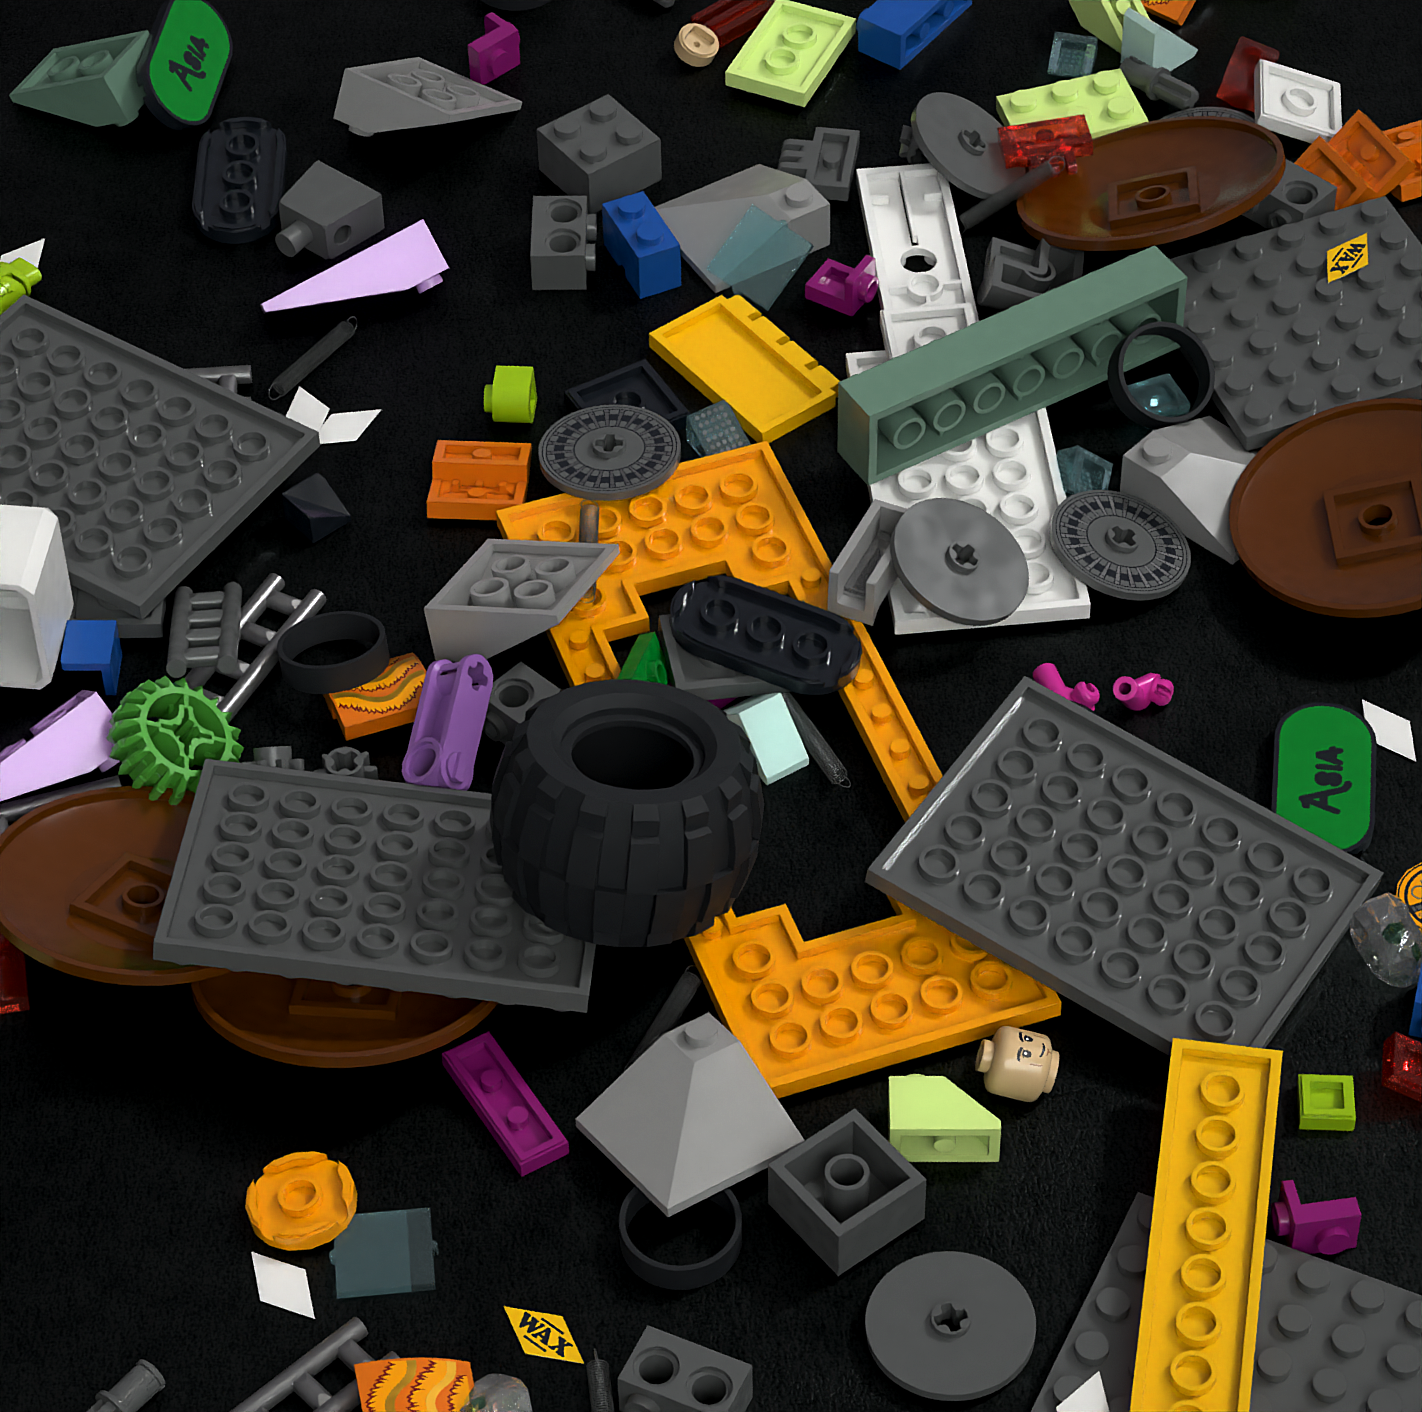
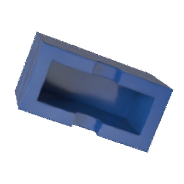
[602,191,681,299]

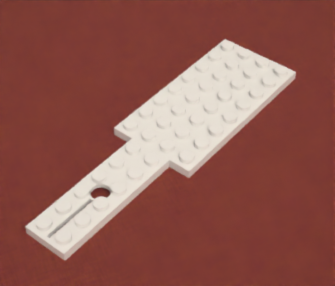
[846,163,1091,635]

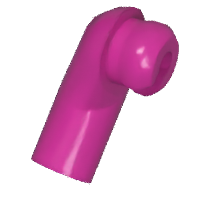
[1033,663,1100,711]
[1113,673,1174,711]

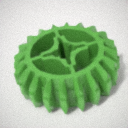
[106,676,244,805]

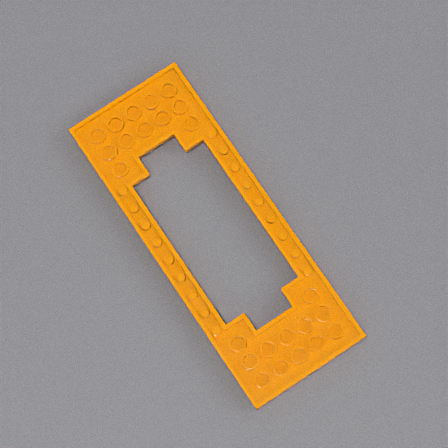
[496,441,1062,1099]

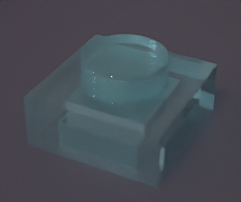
[1127,373,1190,429]

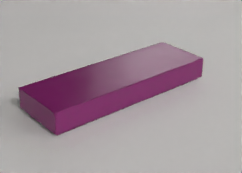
[441,1031,569,1177]

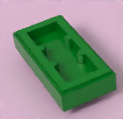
[617,632,670,685]

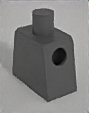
[275,160,385,259]

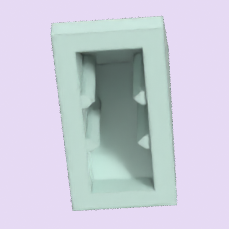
[1120,7,1198,71]
[723,693,809,785]

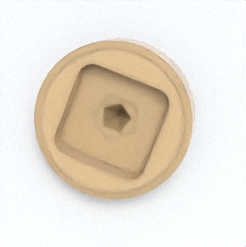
[674,23,719,67]

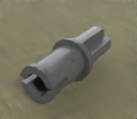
[1119,56,1199,110]
[87,1359,166,1412]

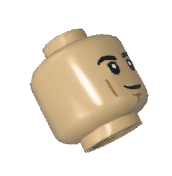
[975,1026,1059,1102]

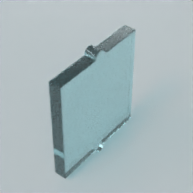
[706,204,814,311]
[329,1207,439,1299]

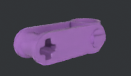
[402,654,493,791]

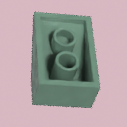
[9,30,150,127]

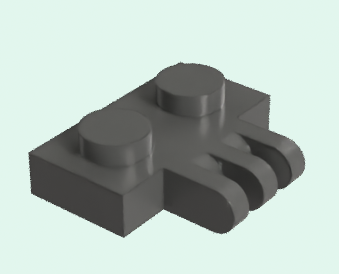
[777,127,860,201]

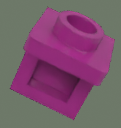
[468,12,520,85]
[805,255,879,317]
[1271,1180,1362,1255]

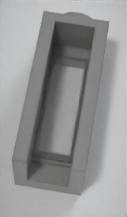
[827,499,907,626]

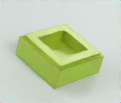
[1297,1074,1356,1131]

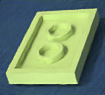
[725,0,856,107]
[996,68,1148,163]

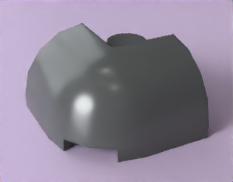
[977,237,1085,312]

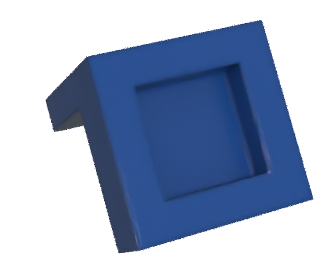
[60,620,122,695]

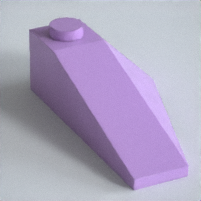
[260,219,449,314]
[0,690,120,801]

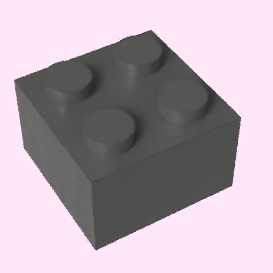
[537,94,662,214]
[768,1109,926,1276]

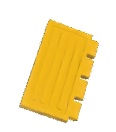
[649,295,840,443]

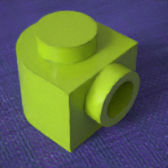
[484,366,537,423]

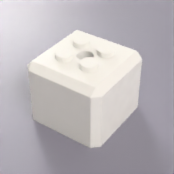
[0,504,74,690]

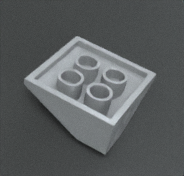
[333,57,522,137]
[655,164,830,293]
[1120,416,1263,565]
[424,539,620,662]
[576,1012,805,1217]

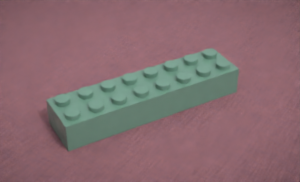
[837,245,1188,486]

